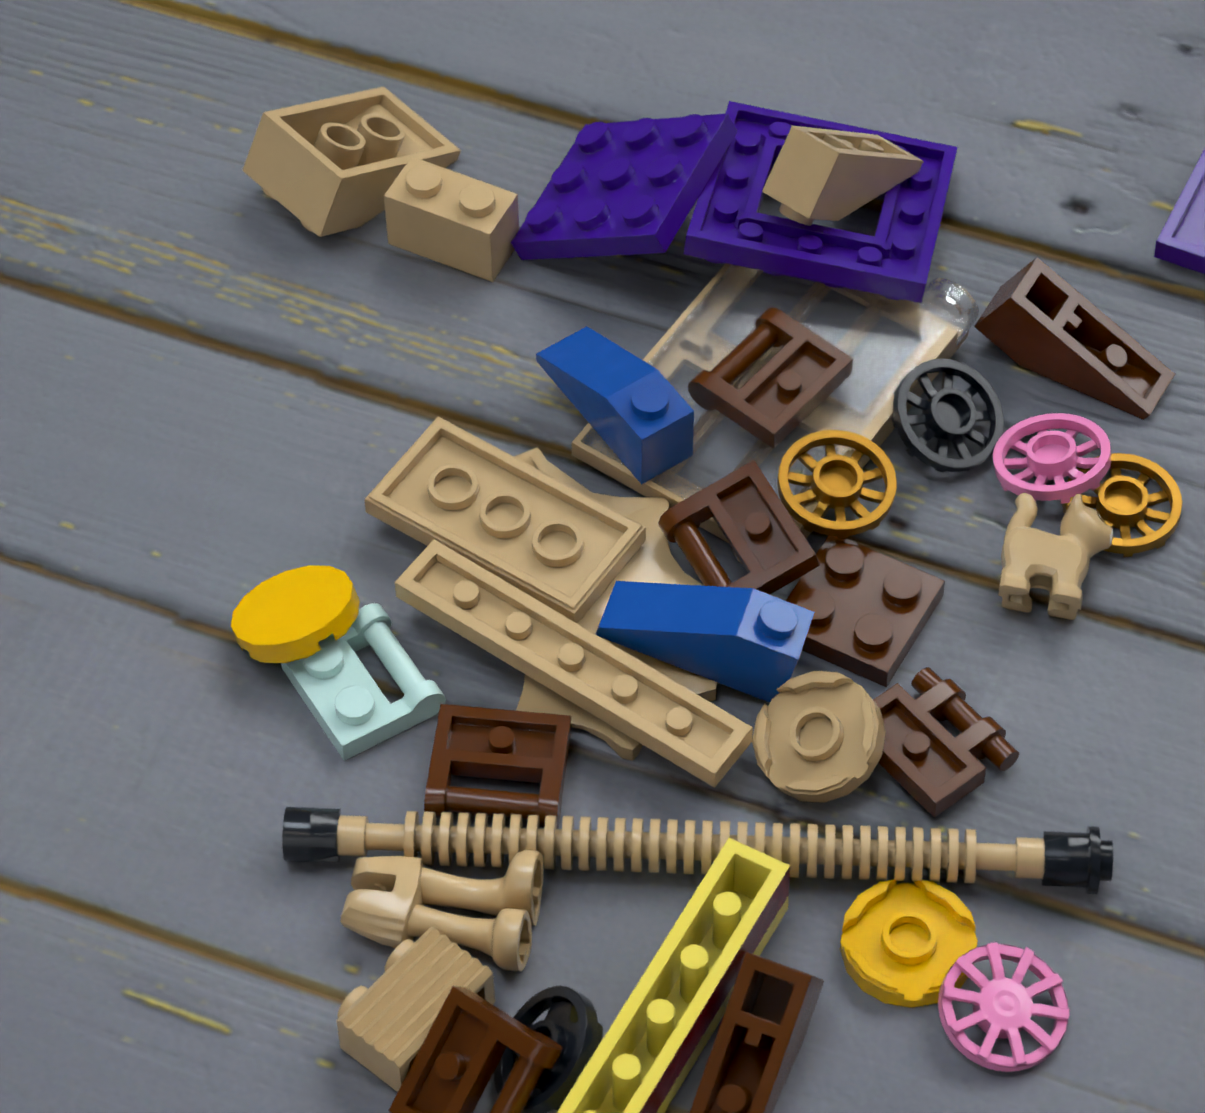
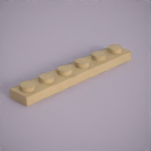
[395,539,753,788]

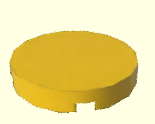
[231,565,360,663]
[840,879,978,1008]

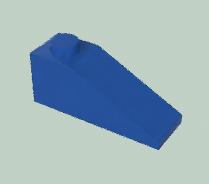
[536,326,694,485]
[596,581,814,702]

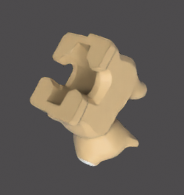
[998,493,1113,620]

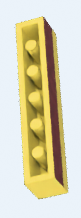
[557,838,790,1113]

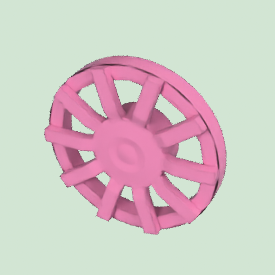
[993,413,1111,504]
[938,942,1070,1072]

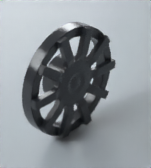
[891,359,1004,473]

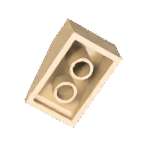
[242,87,461,237]

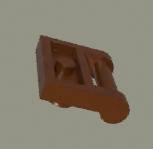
[687,307,853,449]
[658,460,820,595]
[424,704,572,829]
[388,986,563,1113]

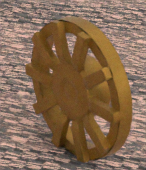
[777,430,897,540]
[1063,453,1182,558]

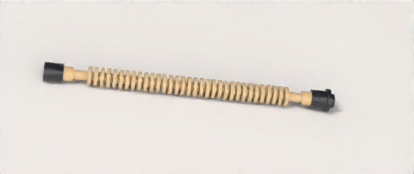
[282,807,1113,894]

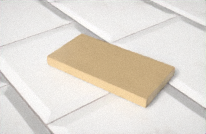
[365,416,646,623]

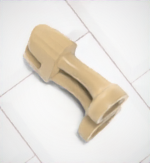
[340,850,543,971]

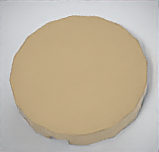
[752,671,886,803]

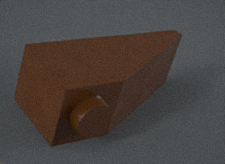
[974,257,1175,420]
[689,952,824,1113]

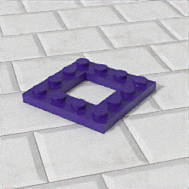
[683,101,958,303]

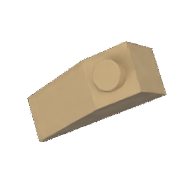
[762,126,924,225]

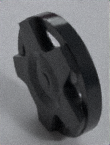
[494,986,603,1113]

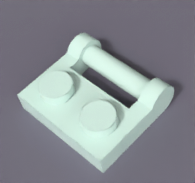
[281,603,446,761]

